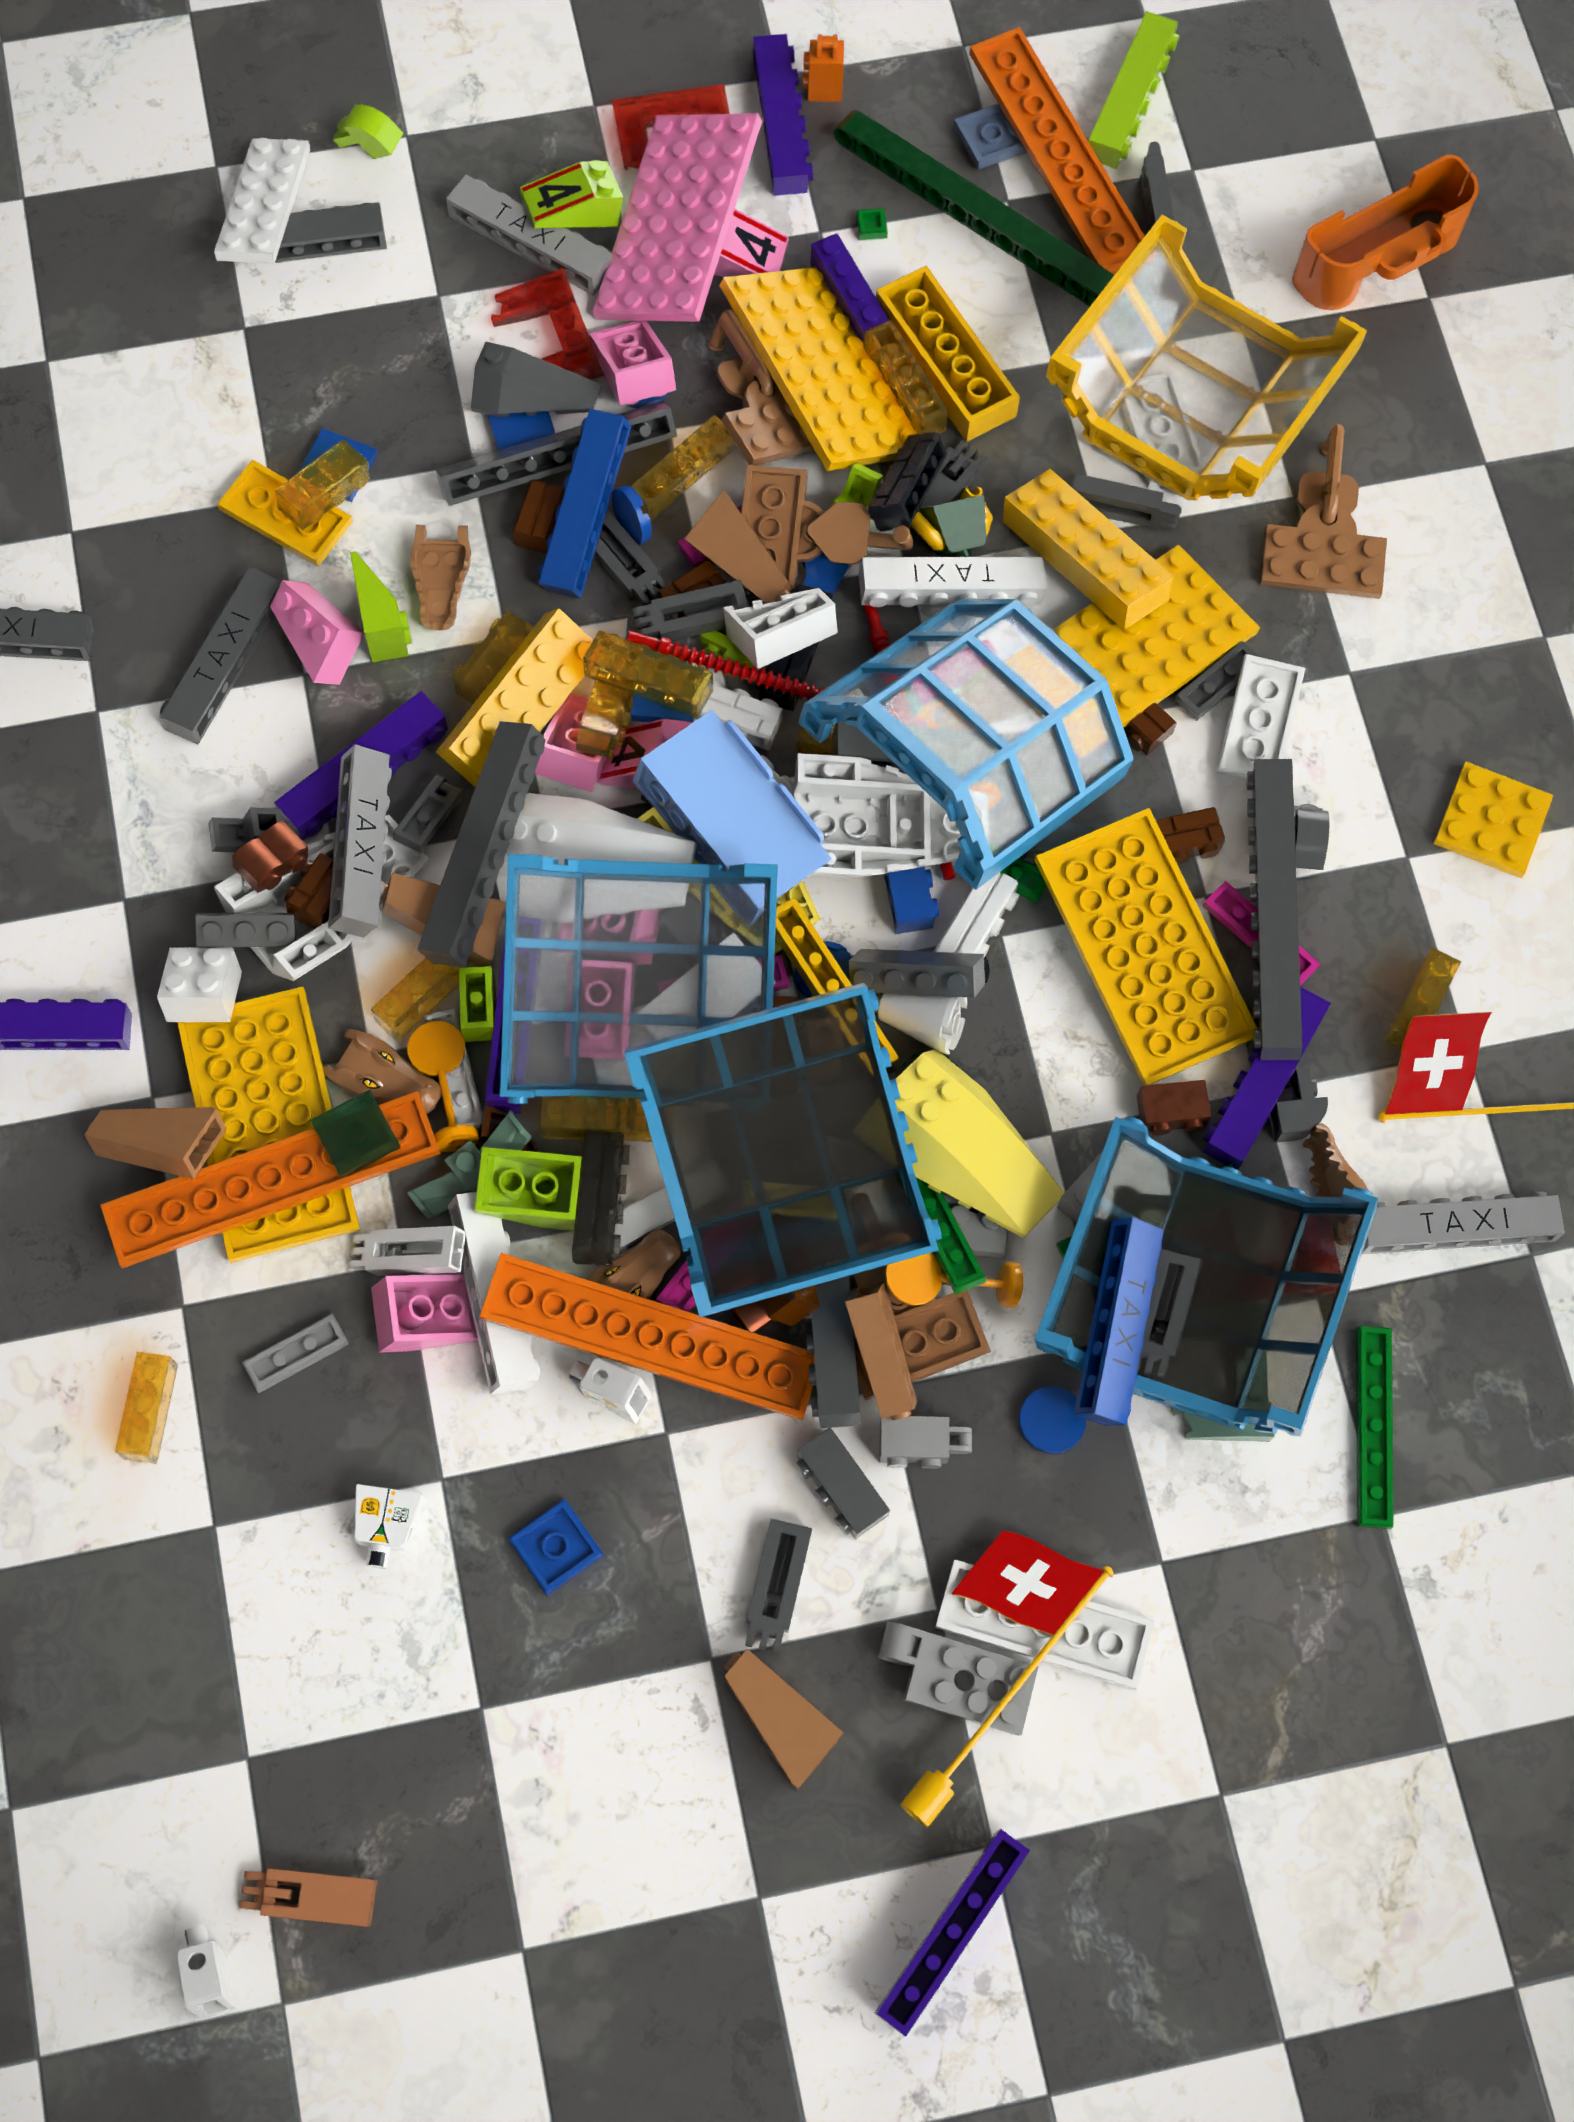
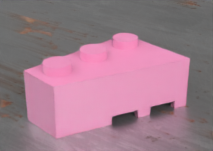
[270,580,364,685]

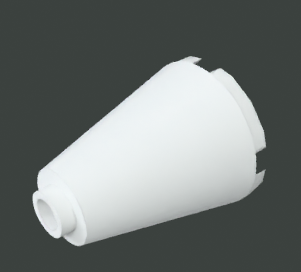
[875,993,968,1055]

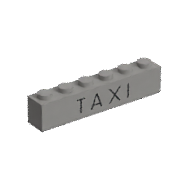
[446,174,612,296]
[328,744,392,938]
[1357,1192,1565,1255]

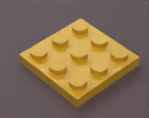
[1433,761,1554,879]

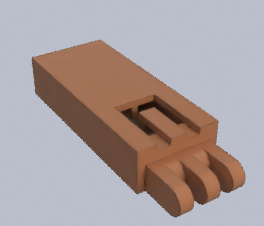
[238,1868,377,1927]

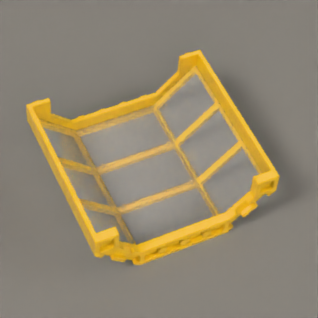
[1046,215,1367,501]

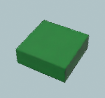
[856,208,888,240]

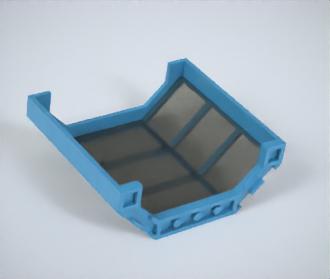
[624,983,942,1317]
[1034,1117,1378,1437]

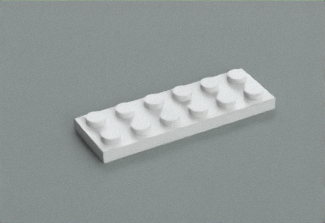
[214,138,310,263]
[935,1559,1154,1690]

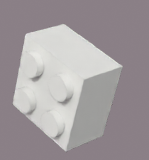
[157,947,242,1022]

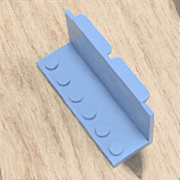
[633,710,832,929]

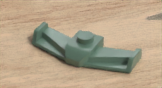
[407,1110,532,1219]

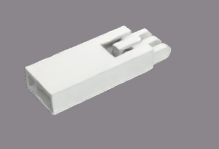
[349,1226,466,1276]

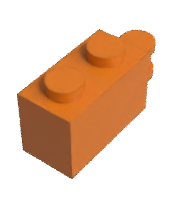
[802,34,844,102]

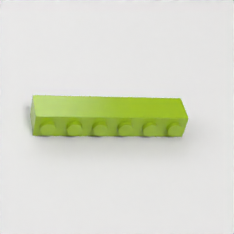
[1088,11,1180,169]

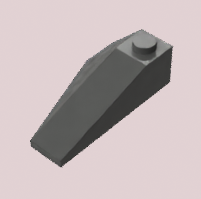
[471,342,602,417]

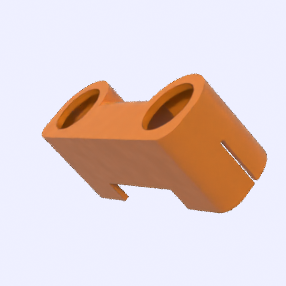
[1292,155,1479,310]

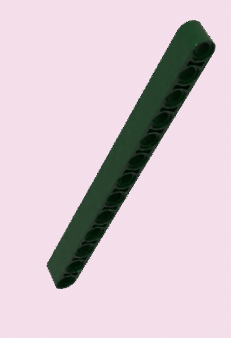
[833,109,1150,330]

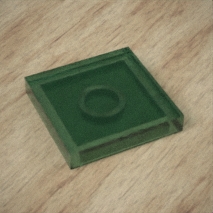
[310,1089,401,1179]

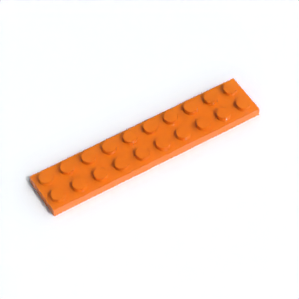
[969,27,1155,275]
[100,1091,441,1269]
[479,1253,815,1420]

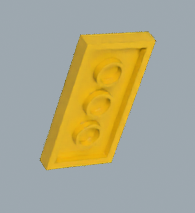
[217,459,353,567]

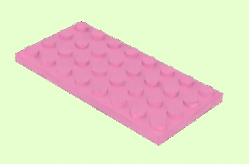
[592,113,762,322]

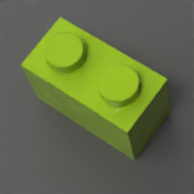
[459,966,496,1042]

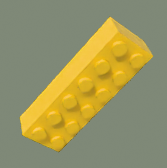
[876,265,1020,442]
[1003,469,1173,630]
[436,608,604,788]

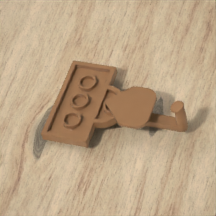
[708,310,815,465]
[1260,424,1387,599]
[742,465,913,593]
[851,1194,991,1401]

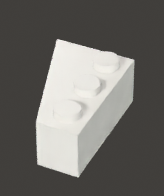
[723,588,838,669]

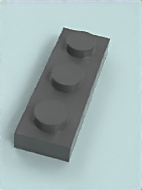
[1175,641,1259,721]
[195,913,296,947]

